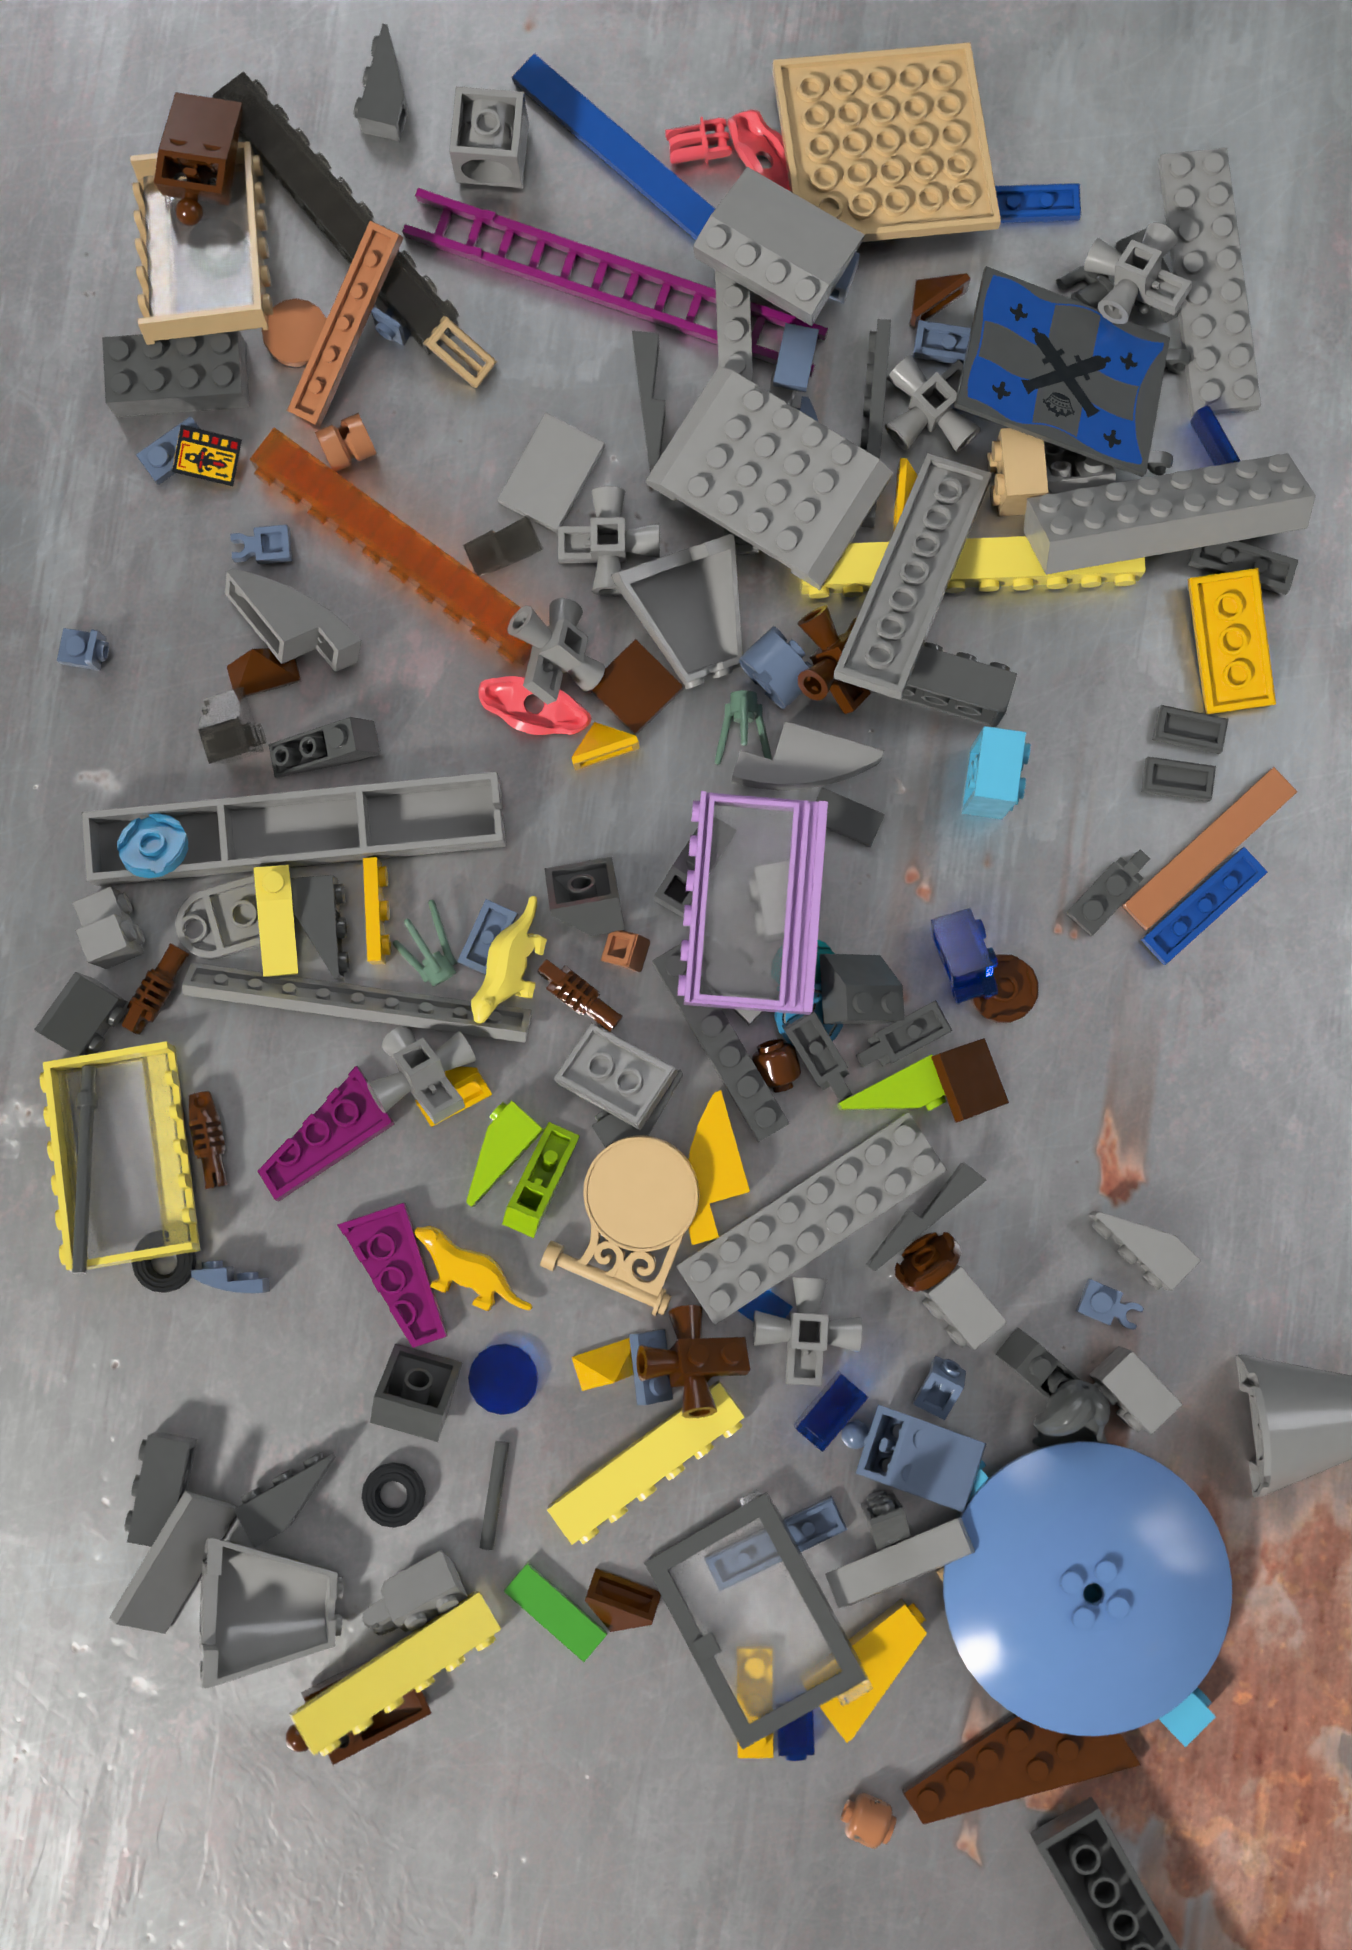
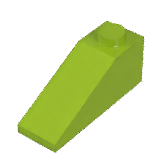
[837,1054,947,1111]
[466,1101,545,1207]
[502,1122,580,1238]

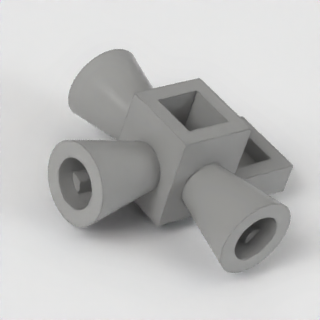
[1084,222,1192,324]
[885,355,981,453]
[558,486,660,596]
[508,598,605,705]
[367,1026,476,1124]
[753,1277,862,1386]

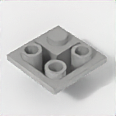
[1045,446,1116,494]

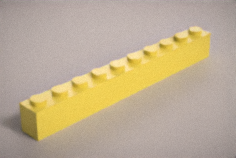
[800,536,1146,599]

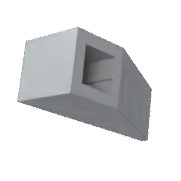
[1089,1211,1201,1291]

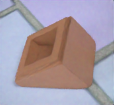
[601,930,650,972]

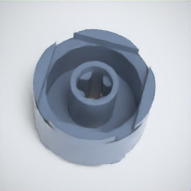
[739,626,813,709]

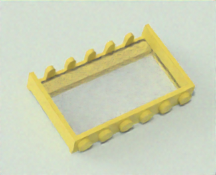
[40,1041,201,1271]

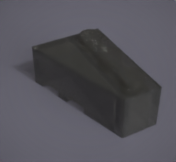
[198,687,267,764]

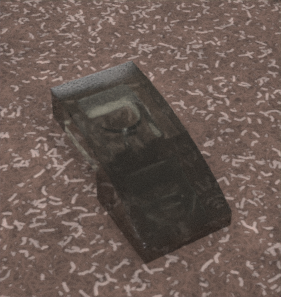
[463,517,543,577]

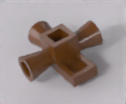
[798,605,871,714]
[636,1305,751,1418]

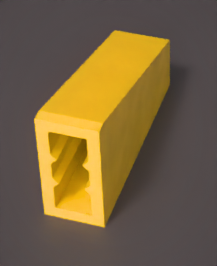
[801,1598,927,1743]

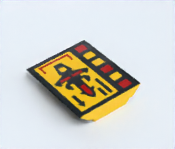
[172,425,242,487]

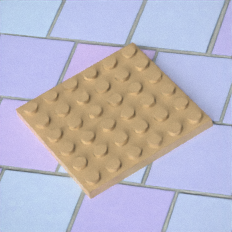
[772,42,1001,242]

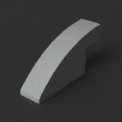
[225,569,361,672]
[731,721,884,790]

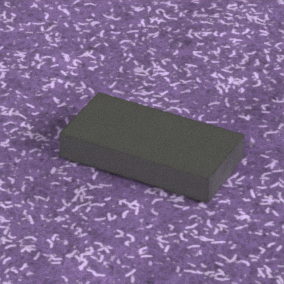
[1153,705,1229,754]
[1141,757,1216,802]
[816,787,885,847]

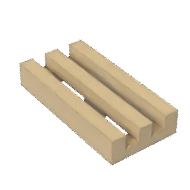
[423,316,497,388]

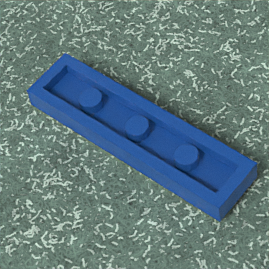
[1141,847,1268,965]

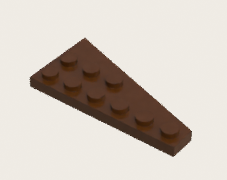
[902,1714,1141,1825]

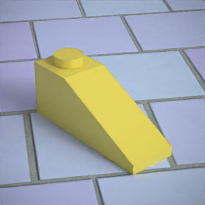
[253,865,298,977]

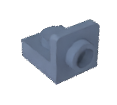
[57,628,109,671]
[913,1356,966,1420]

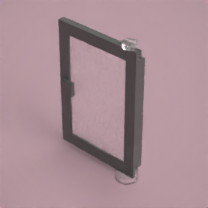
[644,1490,873,1750]

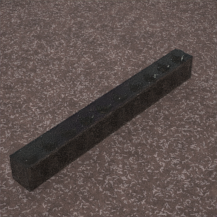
[212,71,459,356]

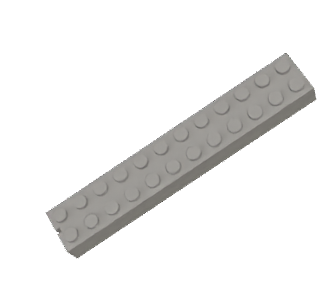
[81,772,506,886]

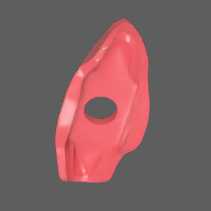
[727,110,790,191]
[479,676,592,735]

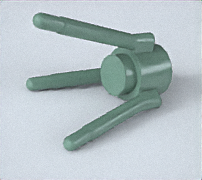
[715,690,772,765]
[393,900,457,987]

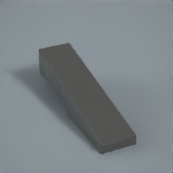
[632,331,666,472]
[865,1163,987,1271]

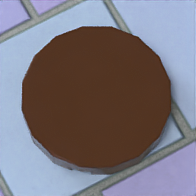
[969,954,1038,1023]
[895,1232,961,1292]

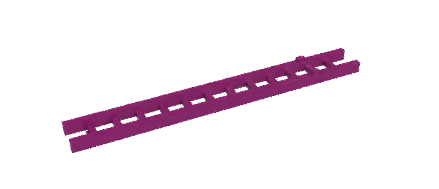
[402,188,828,377]

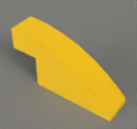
[688,1091,750,1245]

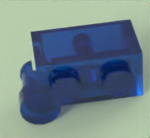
[931,908,998,1005]

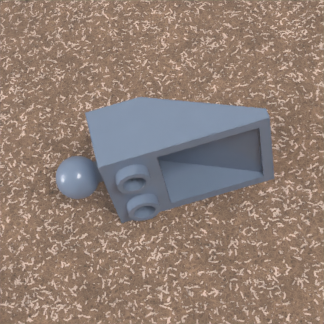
[841,1405,987,1512]

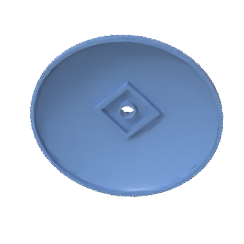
[943,1441,1232,1736]

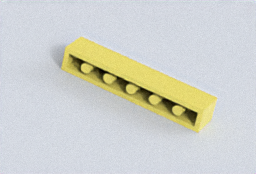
[547,1380,745,1545]
[289,1592,502,1756]

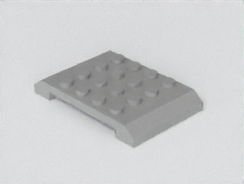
[646,366,893,590]

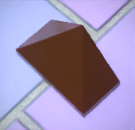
[909,273,971,330]
[227,648,302,700]
[585,1568,661,1632]

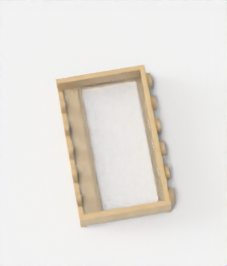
[130,141,273,345]

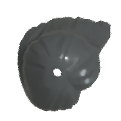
[1032,1380,1110,1448]

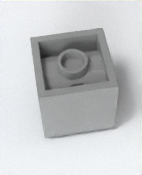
[449,86,529,188]

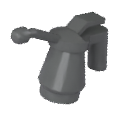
[1056,265,1150,314]

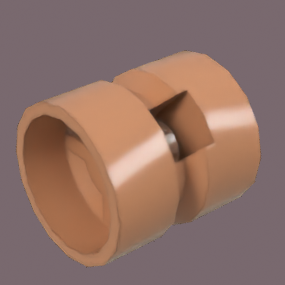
[315,413,377,473]

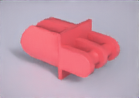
[665,117,732,164]

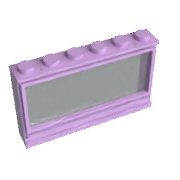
[677,791,828,1015]

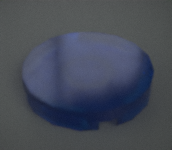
[468,1343,539,1415]

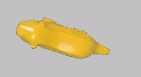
[414,1226,533,1311]

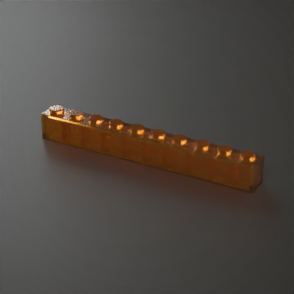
[250,427,533,666]

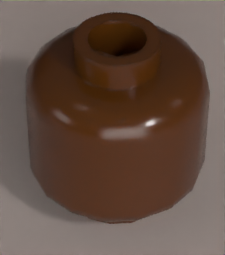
[752,1039,801,1093]

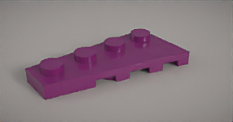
[257,1066,395,1202]
[337,1203,448,1348]

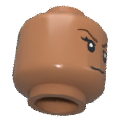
[840,1793,896,1849]

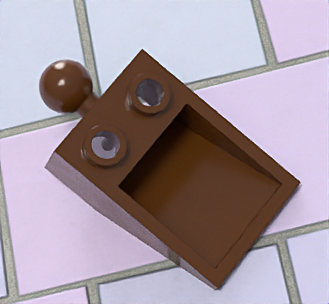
[154,92,243,226]
[285,1661,432,1765]

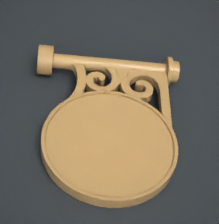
[540,1135,700,1316]

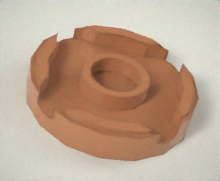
[262,298,327,367]

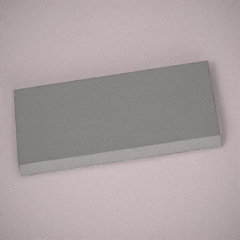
[109,1491,237,1634]

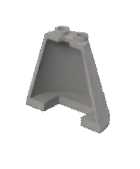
[611,533,743,689]
[1236,1354,1352,1497]
[199,1538,343,1688]

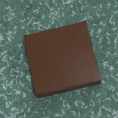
[590,639,684,735]
[931,1038,1009,1123]

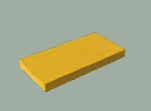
[1188,568,1276,715]

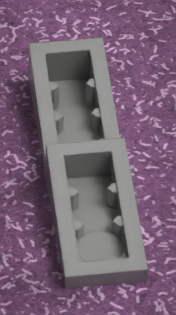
[825,1518,975,1608]

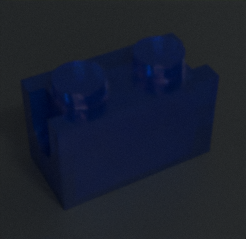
[793,1370,869,1452]

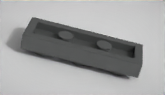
[1188,541,1299,595]

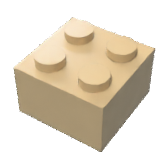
[987,428,1049,517]

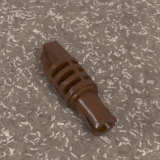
[122,943,190,1035]
[538,959,623,1033]
[189,1091,228,1189]

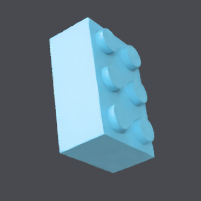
[962,726,1031,820]

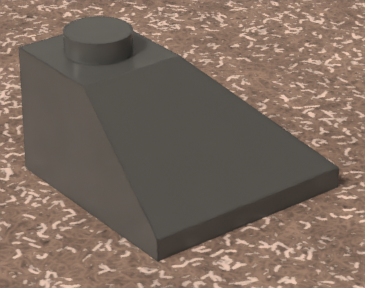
[545,856,625,936]

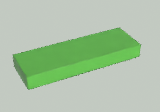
[504,1562,608,1662]

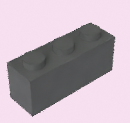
[124,1432,197,1547]

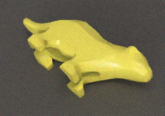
[471,896,547,1023]

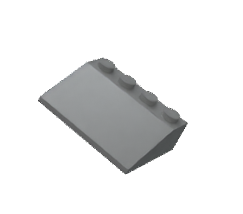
[693,167,865,326]

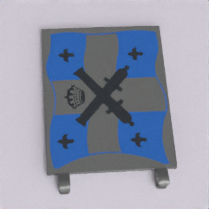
[955,266,1191,477]

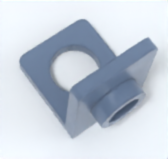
[371,297,424,346]

